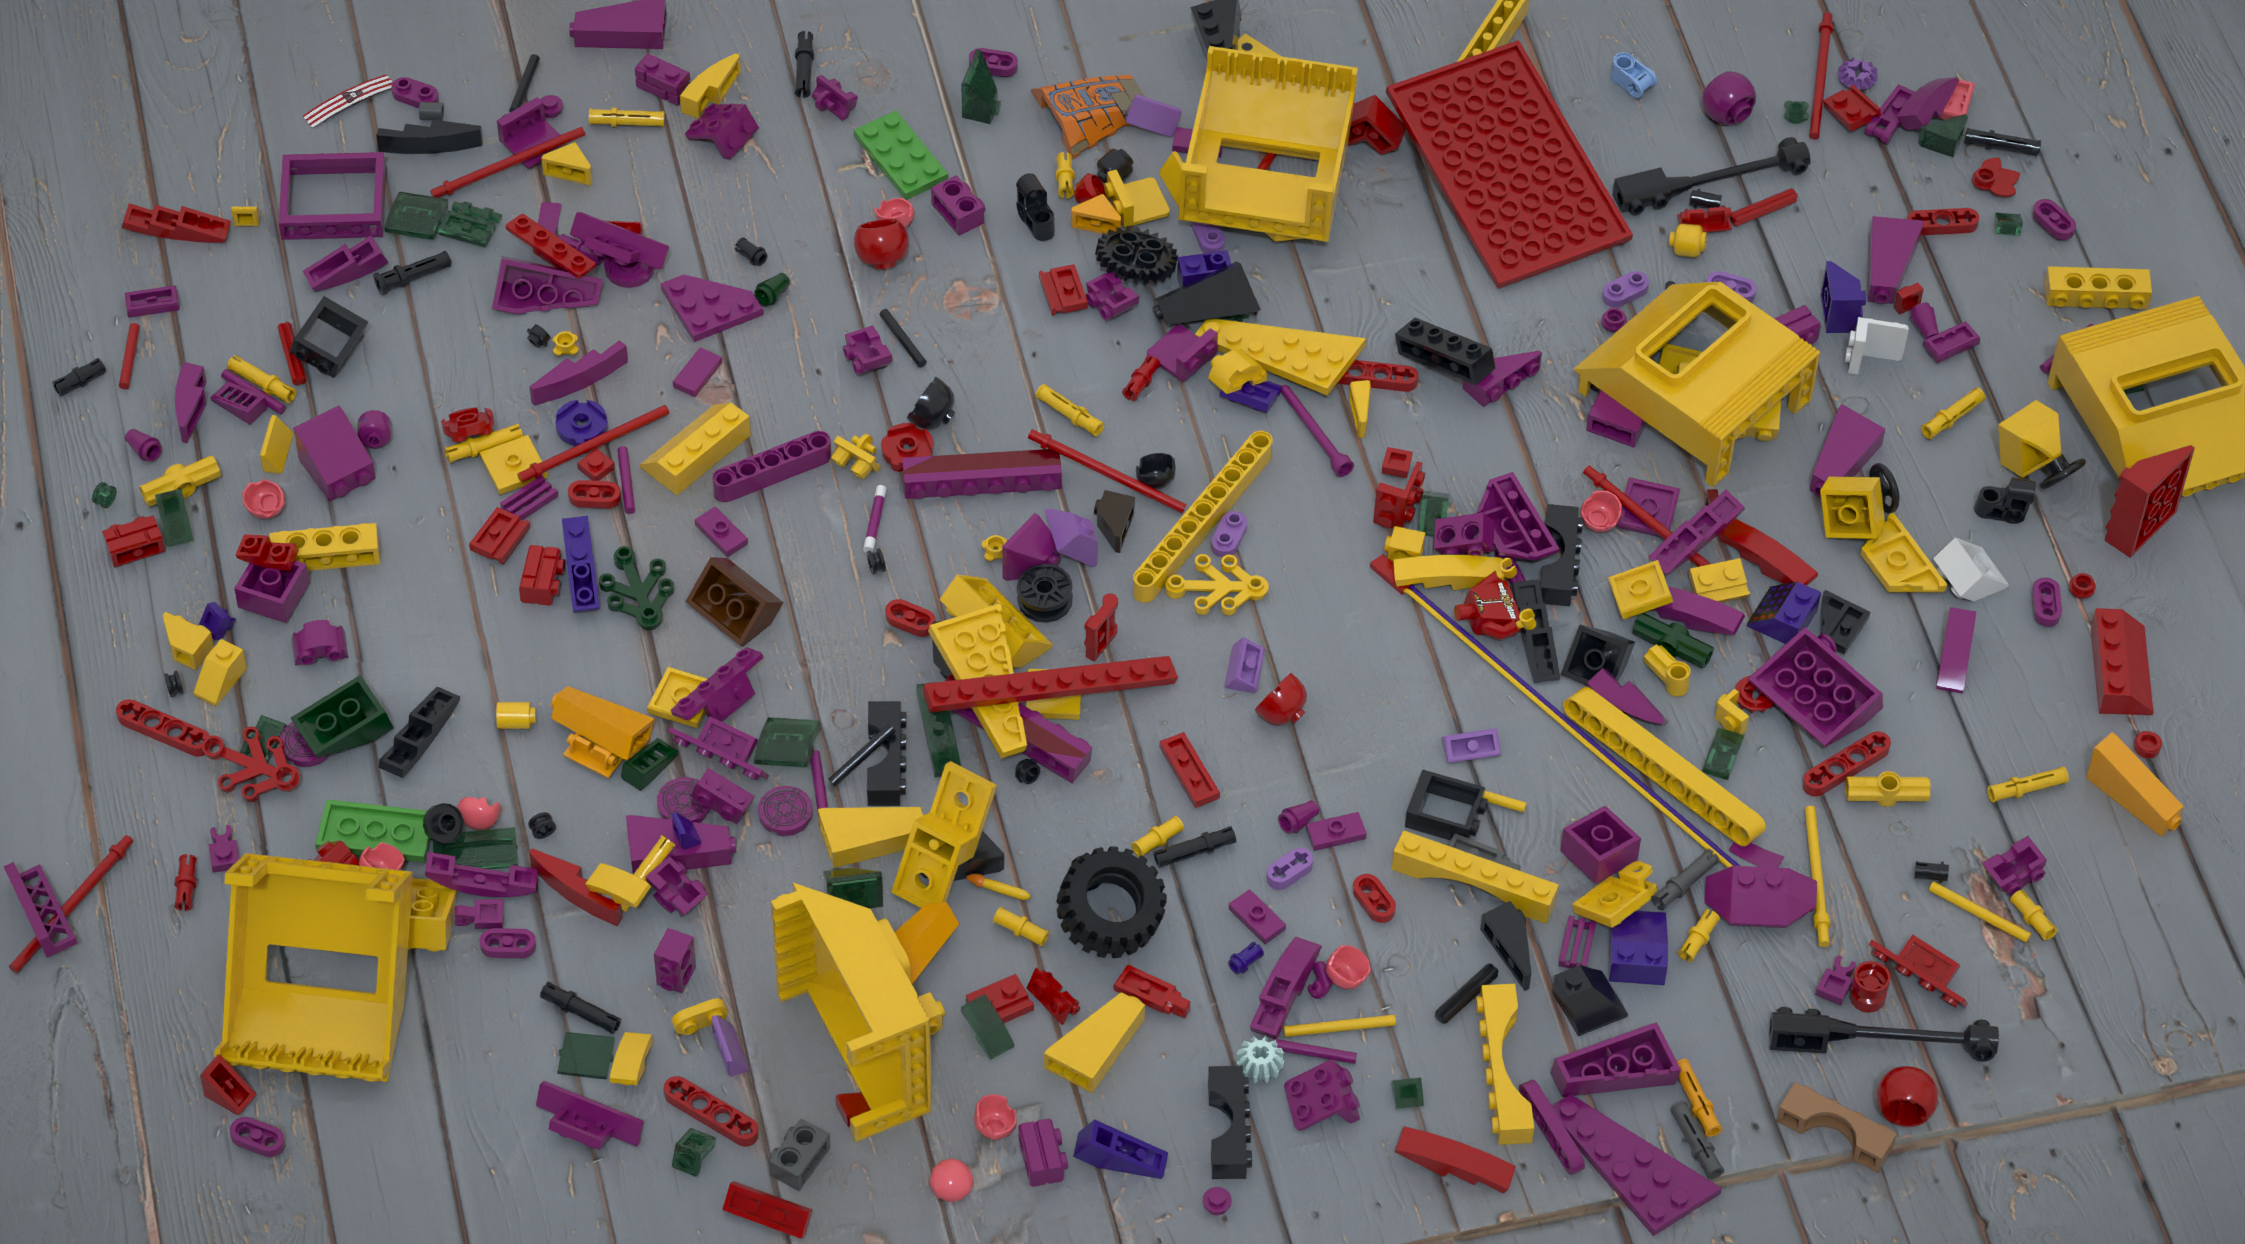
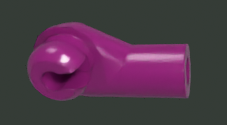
[1308,961,1333,999]

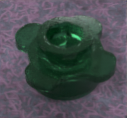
[1784,101,1809,124]

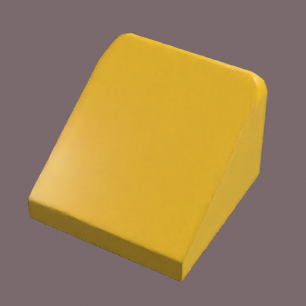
[231,207,261,226]

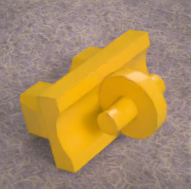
[831,433,881,480]

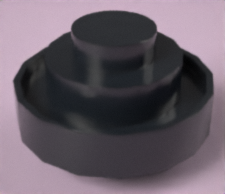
[423,803,464,844]

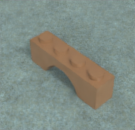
[1776,1082,1897,1173]

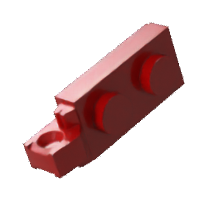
[1113,964,1191,1018]

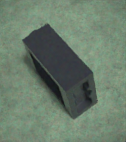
[290,296,368,378]
[1405,769,1488,840]

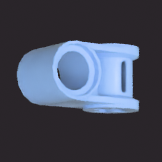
[1610,52,1657,99]

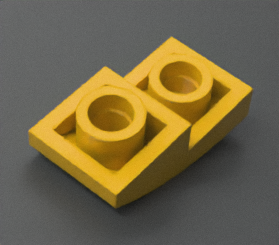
[585,863,651,908]
[609,1032,653,1085]

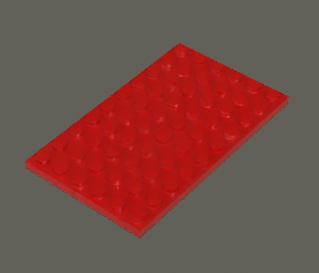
[1386,40,1633,289]

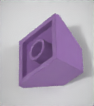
[1044,508,1098,567]

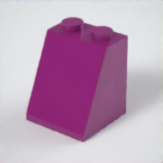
[293,405,376,501]

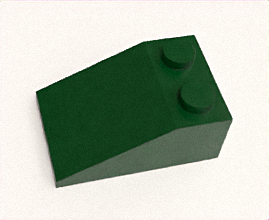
[290,675,394,758]

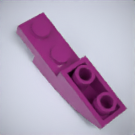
[1250,937,1322,1039]

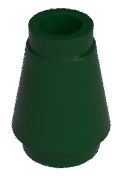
[754,273,790,306]

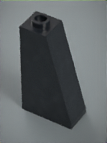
[1152,261,1261,325]

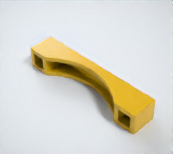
[1392,830,1559,924]
[1475,984,1534,1145]

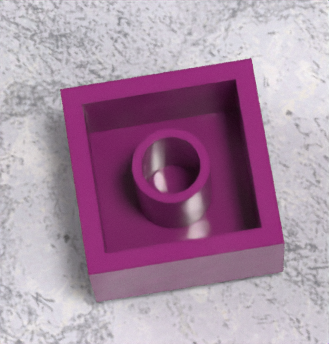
[234,561,310,623]
[1560,806,1641,884]

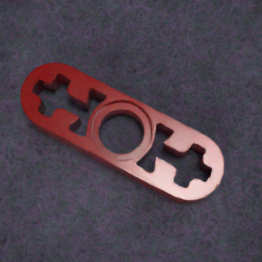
[1907,208,1979,236]

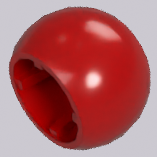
[854,219,909,269]
[1876,1066,1938,1127]

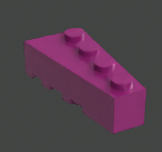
[1550,1022,1681,1097]

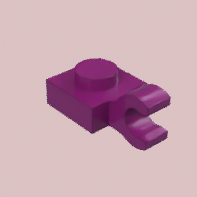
[455,899,503,929]

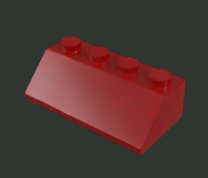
[2090,608,2154,715]

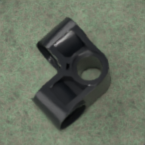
[1016,173,1055,241]
[1974,477,2036,524]

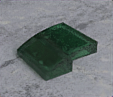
[384,191,448,240]
[754,717,821,767]

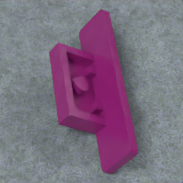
[570,212,669,269]
[670,647,764,722]
[667,716,769,781]
[536,1081,644,1150]

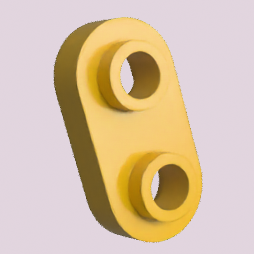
[671,998,728,1035]

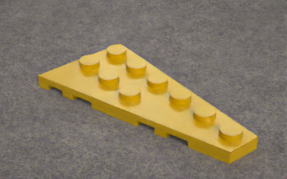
[1195,318,1366,396]
[928,603,1027,759]

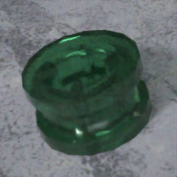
[92,482,117,508]

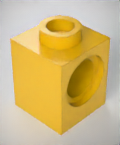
[1384,526,1426,563]

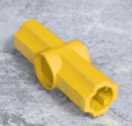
[139,455,221,507]
[1845,771,1931,807]

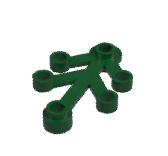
[599,546,674,630]

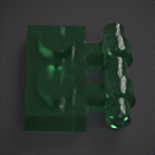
[438,201,502,248]

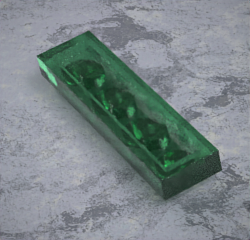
[916,682,962,778]

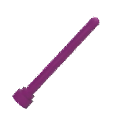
[1281,385,1354,477]

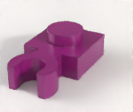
[208,825,239,873]
[1815,955,1856,1005]

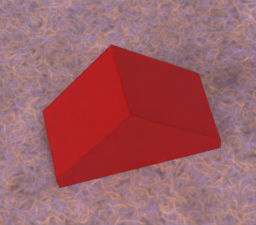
[200,1054,257,1115]

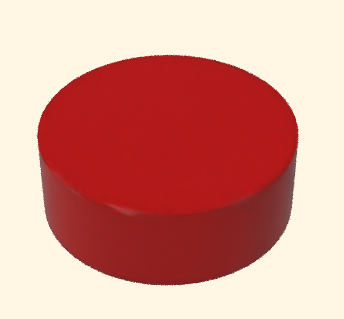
[2133,731,2162,758]

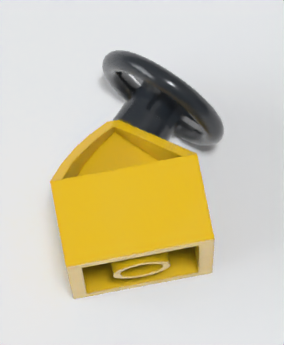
[1998,400,2086,489]
[1820,463,1900,539]

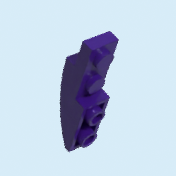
[562,516,600,613]

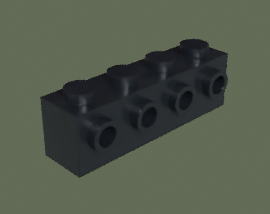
[1395,318,1496,385]

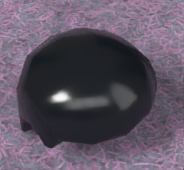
[1136,453,1176,489]

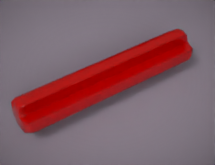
[1730,188,1798,226]
[278,322,306,386]

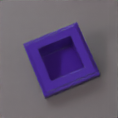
[672,812,701,850]

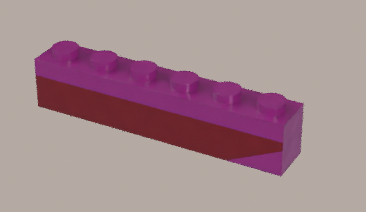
[902,449,1062,499]
[945,673,1093,784]

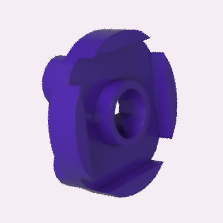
[555,400,608,447]

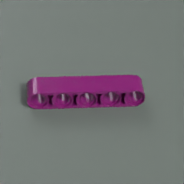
[712,431,831,503]

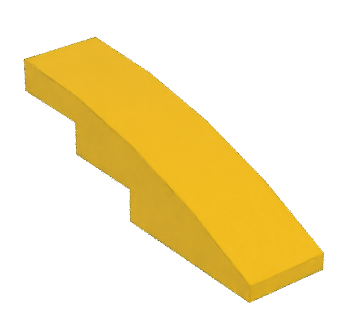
[1393,555,1505,591]

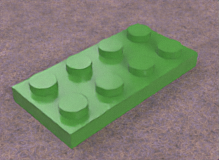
[854,110,948,200]
[315,799,430,863]

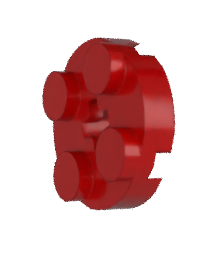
[441,407,495,442]
[881,423,934,472]

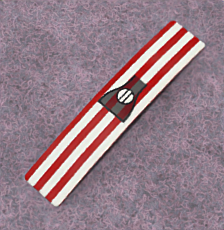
[303,75,393,128]

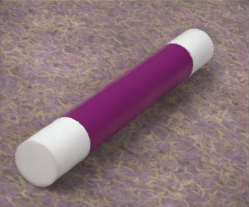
[863,485,887,553]

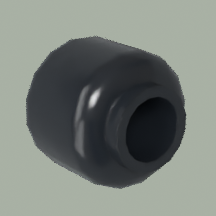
[1096,149,1134,183]

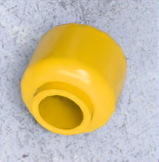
[1669,224,1707,258]

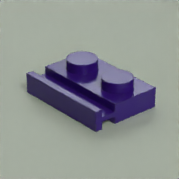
[1219,381,1282,413]

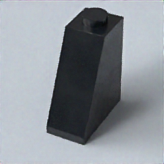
[920,831,1004,881]

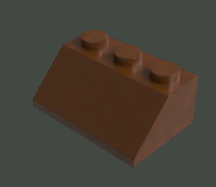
[685,557,784,646]

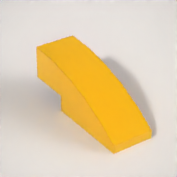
[680,53,741,119]

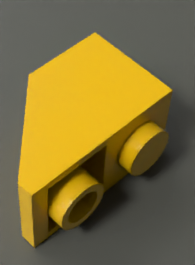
[162,612,214,670]

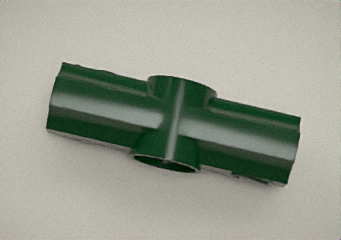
[1632,613,1714,668]

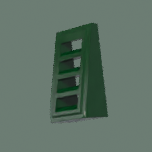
[621,738,679,791]

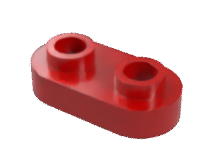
[568,480,621,509]
[885,599,936,637]
[1353,874,1396,923]

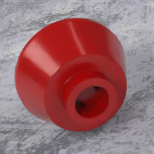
[1074,173,1106,204]

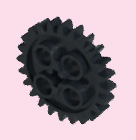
[1095,226,1178,284]

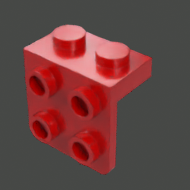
[1373,461,1425,529]

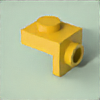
[1715,689,1749,737]

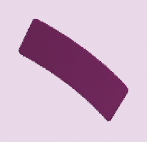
[538,202,561,235]
[1729,842,1784,868]

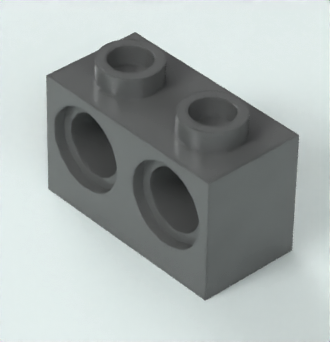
[768,1119,830,1191]

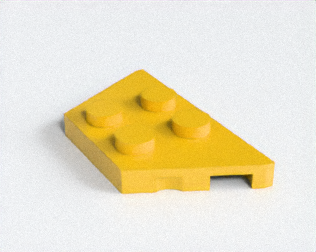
[1860,512,1948,592]

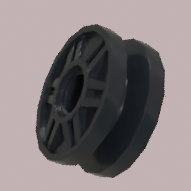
[1017,564,1073,622]

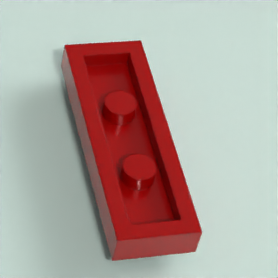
[1159,732,1220,808]
[722,1181,813,1239]

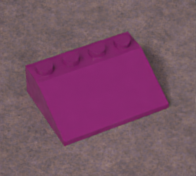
[1748,627,1883,748]

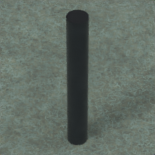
[509,54,540,112]
[879,309,927,368]
[828,724,896,787]

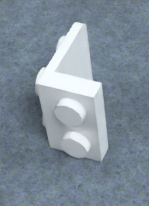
[1845,317,1909,375]

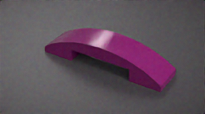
[425,852,538,897]

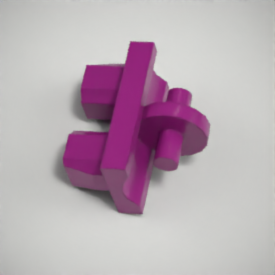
[812,75,858,120]

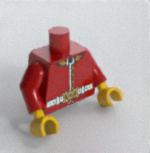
[1454,558,1536,640]

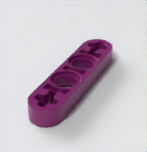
[1519,1080,1585,1175]

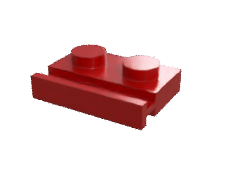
[1823,85,1881,132]
[1039,264,1088,316]
[469,507,530,565]
[966,974,1034,1032]

